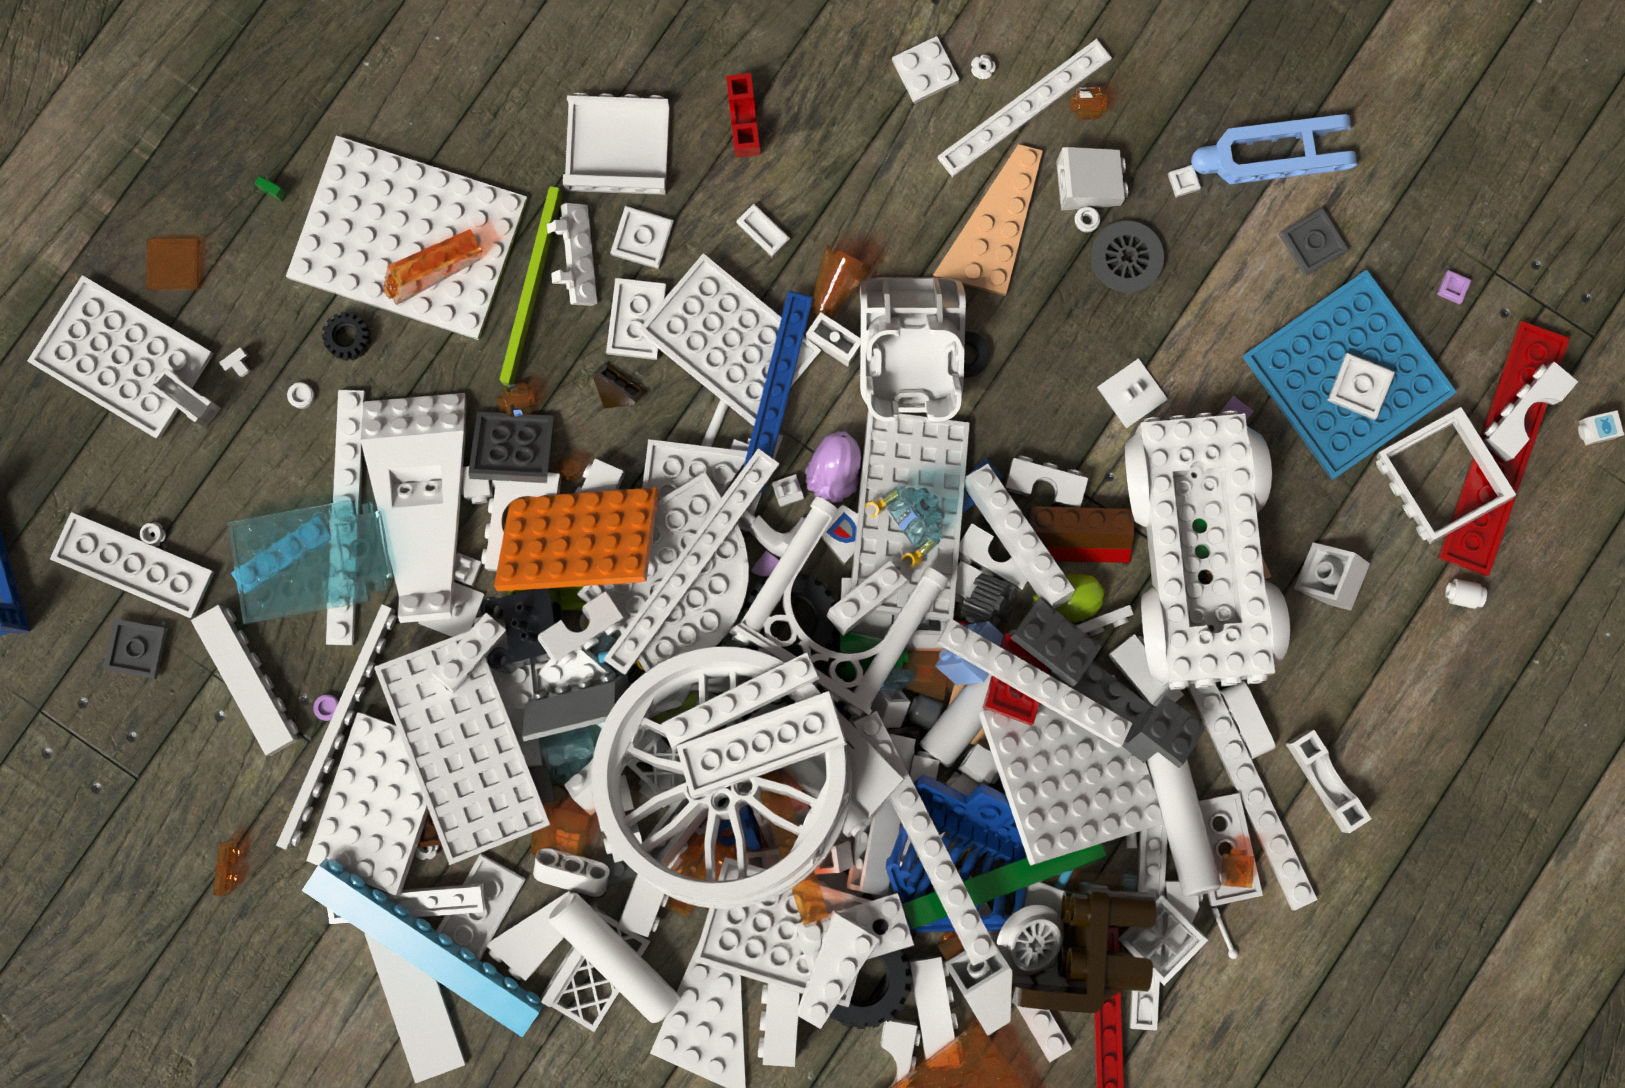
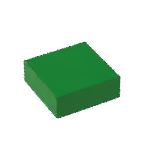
[254,176,287,202]

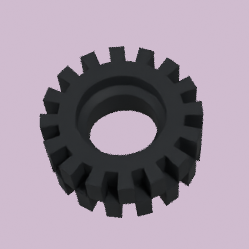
[322,312,372,361]

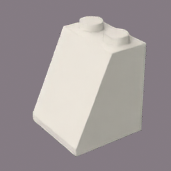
[1056,147,1128,211]
[945,940,1012,1035]

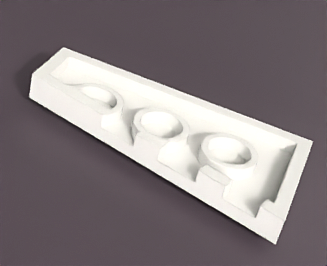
[797,909,880,1029]

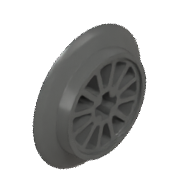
[1091,221,1164,293]

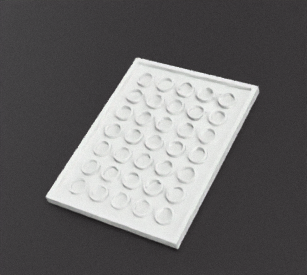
[286,136,528,340]

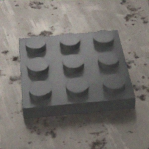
[469,412,554,483]

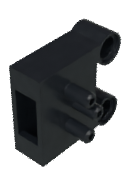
[480,588,564,673]

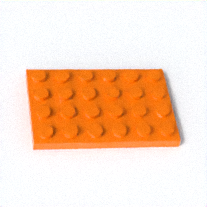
[494,487,659,591]

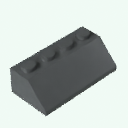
[522,672,630,741]

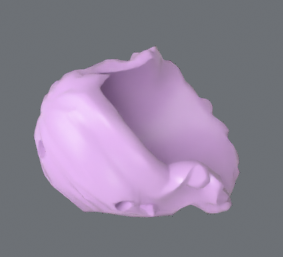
[805,431,861,503]

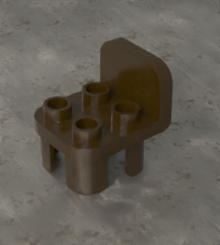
[1011,882,1156,1013]

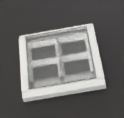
[1119,894,1208,985]

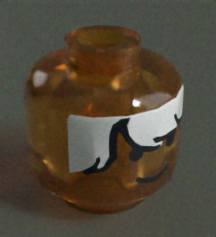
[1070,87,1107,120]

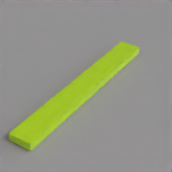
[499,186,563,386]

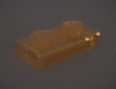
[213,841,239,896]

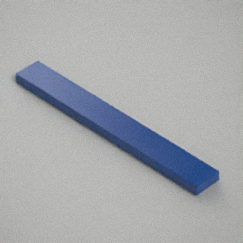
[743,291,813,493]

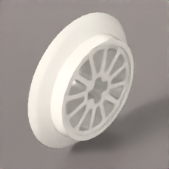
[997,905,1064,976]

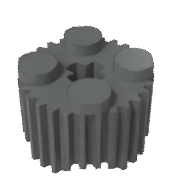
[962,573,1017,630]

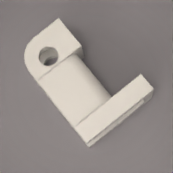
[150,368,221,428]

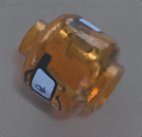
[497,382,537,417]

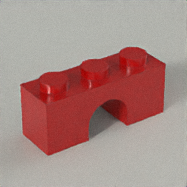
[726,73,760,158]

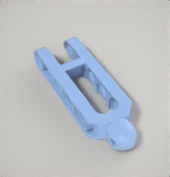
[1191,114,1358,184]

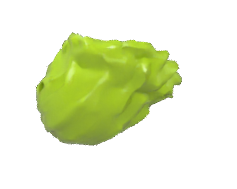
[1032,574,1105,624]

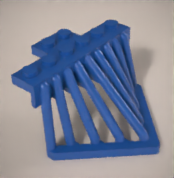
[885,774,1027,932]

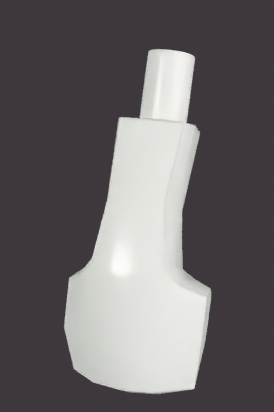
[741,510,805,557]

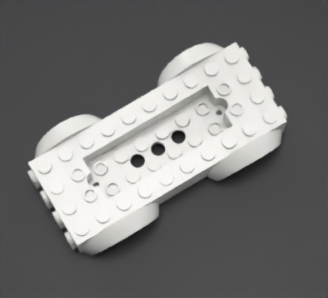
[1125,411,1290,691]

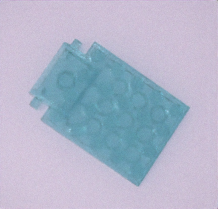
[227,500,393,624]

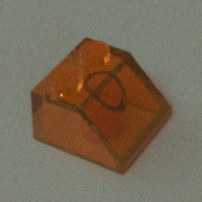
[531,803,594,857]

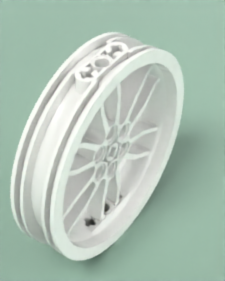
[592,647,852,909]

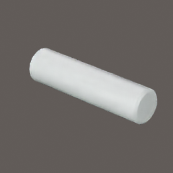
[920,630,1015,767]
[1147,752,1222,897]
[549,893,679,1023]

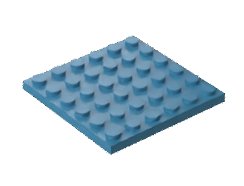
[1242,269,1457,480]

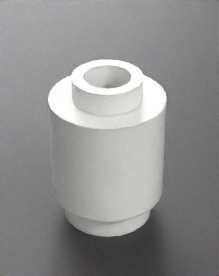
[1445,579,1487,609]

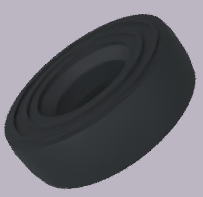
[964,331,990,378]

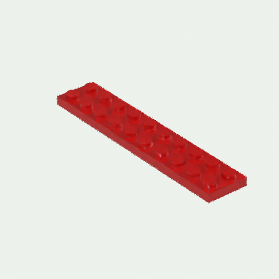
[1438,321,1570,576]

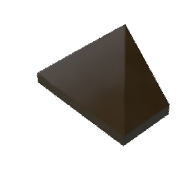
[593,362,647,408]

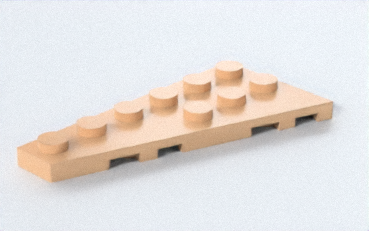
[932,144,1043,296]

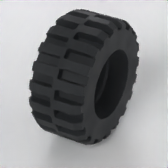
[742,571,839,665]
[829,926,912,1029]

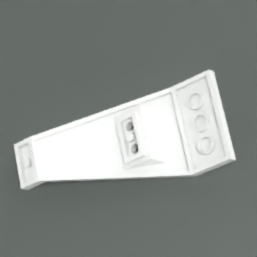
[361,393,467,623]

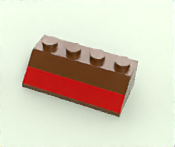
[1027,506,1134,563]

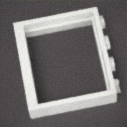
[1376,407,1516,544]

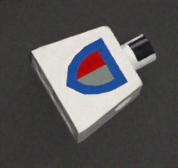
[821,505,858,565]

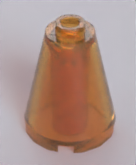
[811,245,872,316]

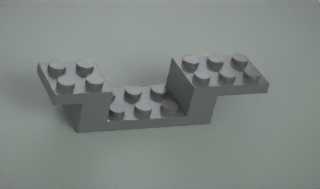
[1010,598,1206,768]

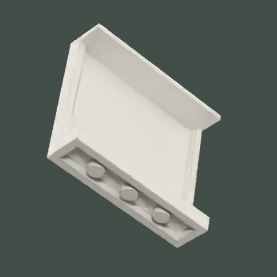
[563,93,670,195]

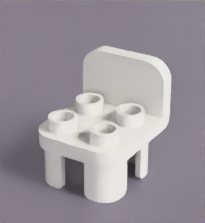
[860,277,966,421]

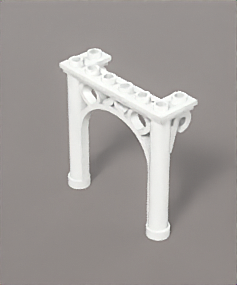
[729,496,949,717]

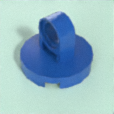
[717,805,763,853]

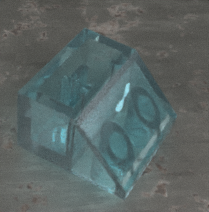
[539,725,597,786]

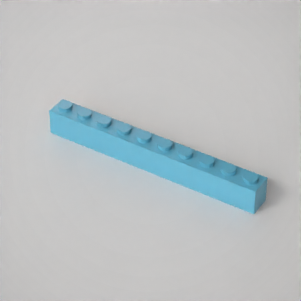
[302,858,544,1037]

